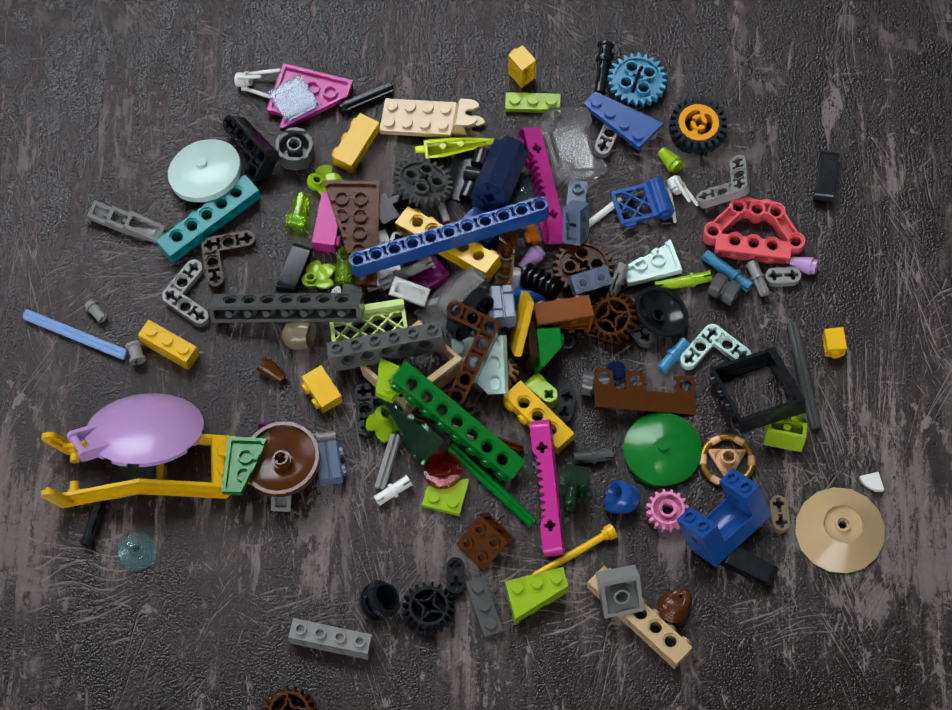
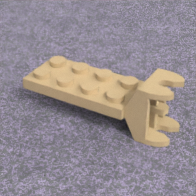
[379,98,485,138]

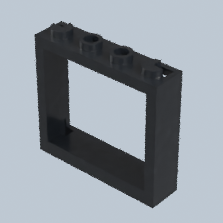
[708,347,806,434]

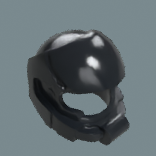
[359,580,400,620]

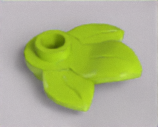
[307,165,343,195]
[301,260,336,290]
[366,405,402,443]

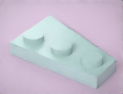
[625,239,682,287]

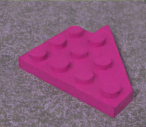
[267,63,353,131]

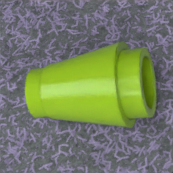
[658,147,684,174]

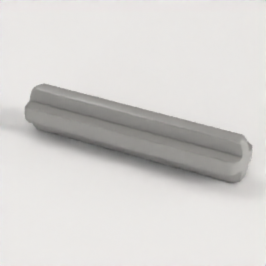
[375,434,401,490]

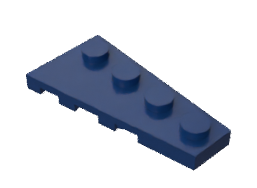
[583,91,663,151]

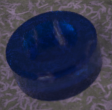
[607,361,626,381]

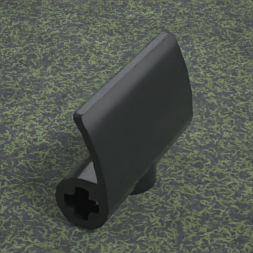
[448,147,489,204]

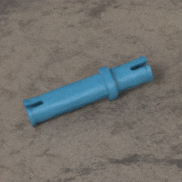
[702,250,754,292]

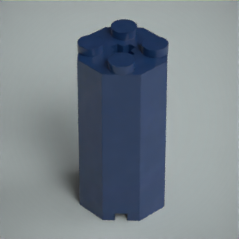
[470,135,529,212]

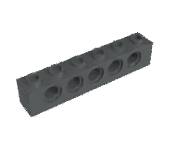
[326,321,446,372]

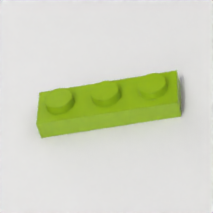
[505,92,561,113]

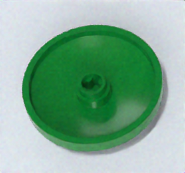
[623,412,702,488]

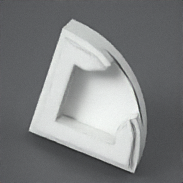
[512,267,521,290]
[859,472,884,492]

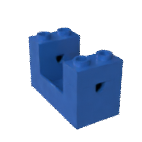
[677,468,772,567]

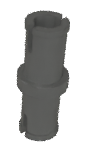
[573,448,613,465]

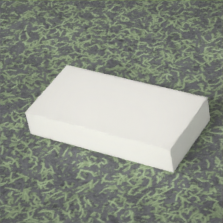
[388,276,431,307]

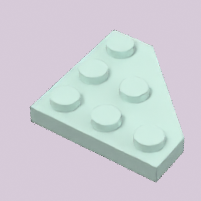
[451,335,509,395]

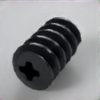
[520,263,563,300]

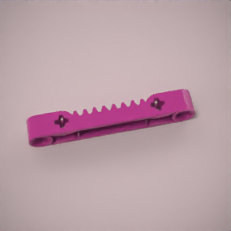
[518,127,564,245]
[530,419,565,557]

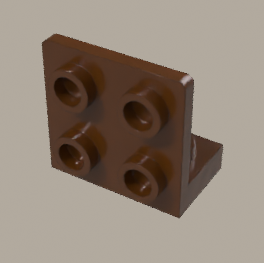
[457,513,516,570]

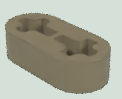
[769,495,790,534]

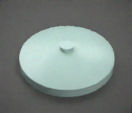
[168,139,242,202]

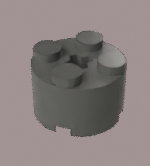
[275,127,314,171]

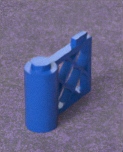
[610,177,675,228]

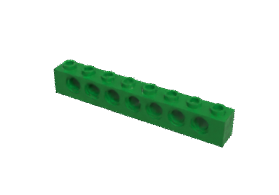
[387,361,526,481]

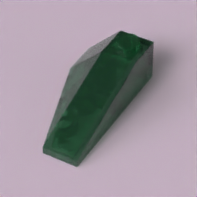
[377,398,444,465]

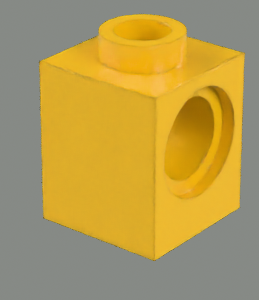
[822,327,847,358]

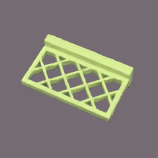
[330,298,408,342]

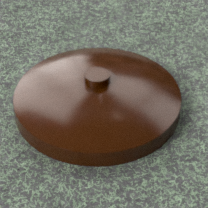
[249,421,321,497]

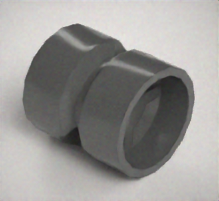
[707,272,742,306]
[581,370,610,396]

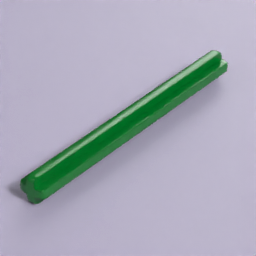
[448,443,536,527]

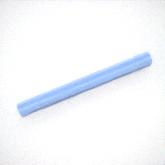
[23,309,128,360]

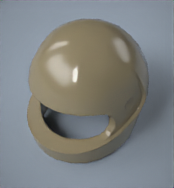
[282,321,317,350]

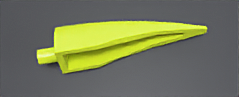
[415,137,494,159]

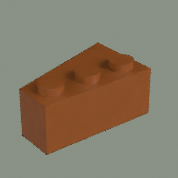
[532,295,594,333]

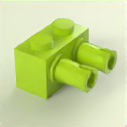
[763,413,807,452]

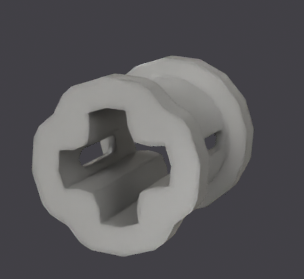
[125,340,146,365]

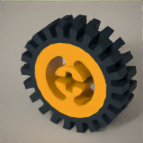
[669,97,727,155]

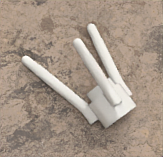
[234,68,281,99]
[667,175,699,223]

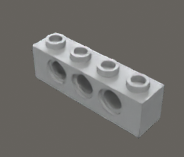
[288,618,373,660]

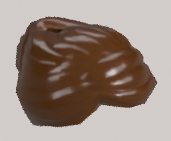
[657,589,692,623]

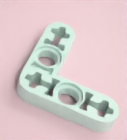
[680,324,751,370]

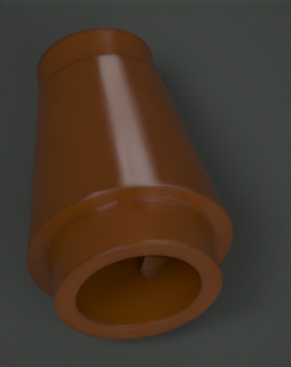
[257,357,287,383]

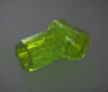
[285,192,311,231]
[334,247,352,285]

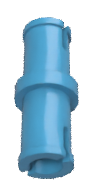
[657,337,690,374]

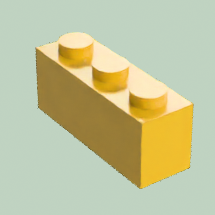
[331,113,380,174]
[138,319,199,370]

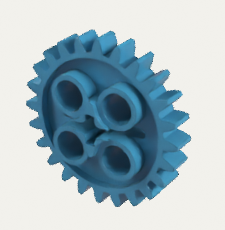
[607,52,667,109]

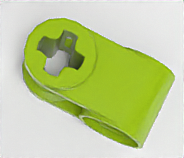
[524,372,558,409]

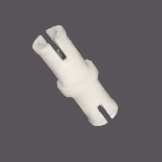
[373,475,413,506]

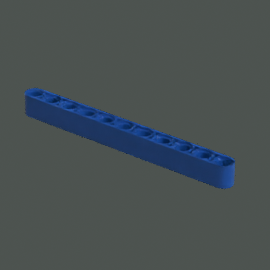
[349,197,549,277]

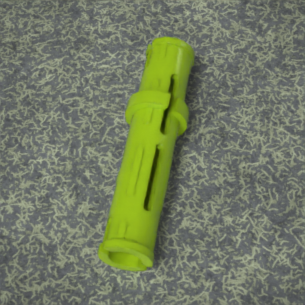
[654,270,712,290]

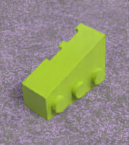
[505,567,568,625]

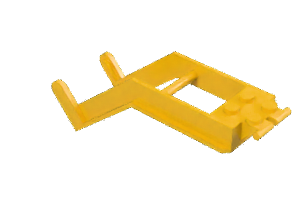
[41,432,250,509]

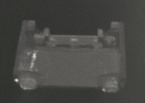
[535,107,607,187]

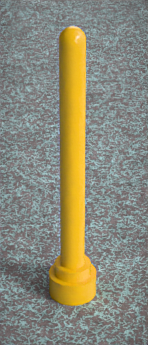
[532,523,618,574]

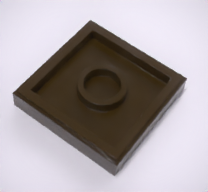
[522,321,538,372]

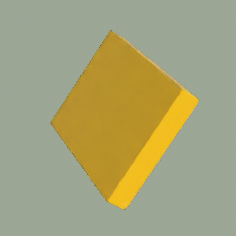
[508,291,535,357]

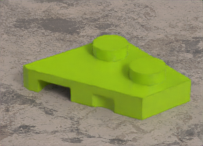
[375,358,409,404]
[422,479,469,516]

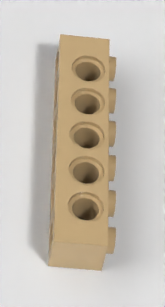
[587,566,692,669]

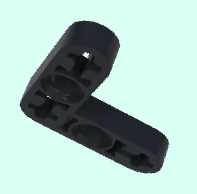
[355,383,411,439]

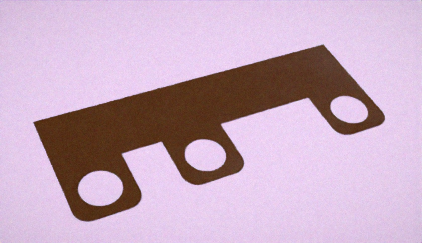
[594,368,696,415]

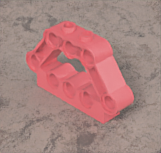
[702,197,805,266]

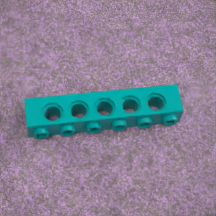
[156,175,260,264]

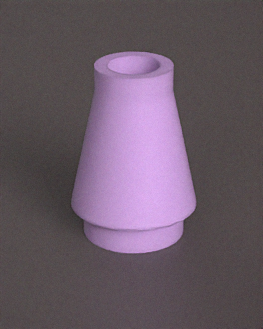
[518,244,546,270]
[789,256,819,275]

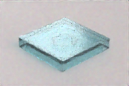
[268,75,318,122]

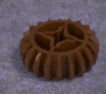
[592,292,639,343]
[262,686,317,710]

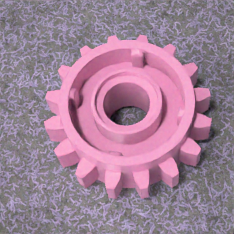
[646,489,689,532]

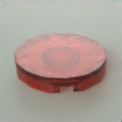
[424,453,462,489]

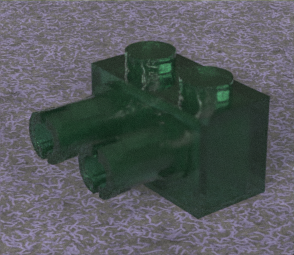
[560,464,591,514]

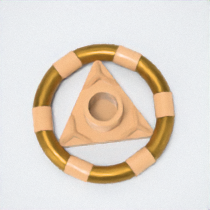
[699,434,756,487]

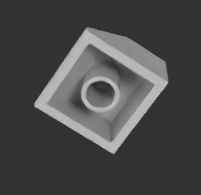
[596,565,644,618]

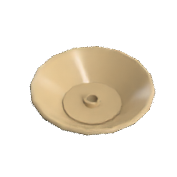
[795,487,885,574]

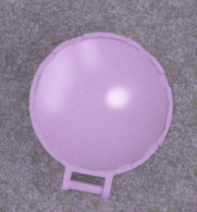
[67,393,204,467]

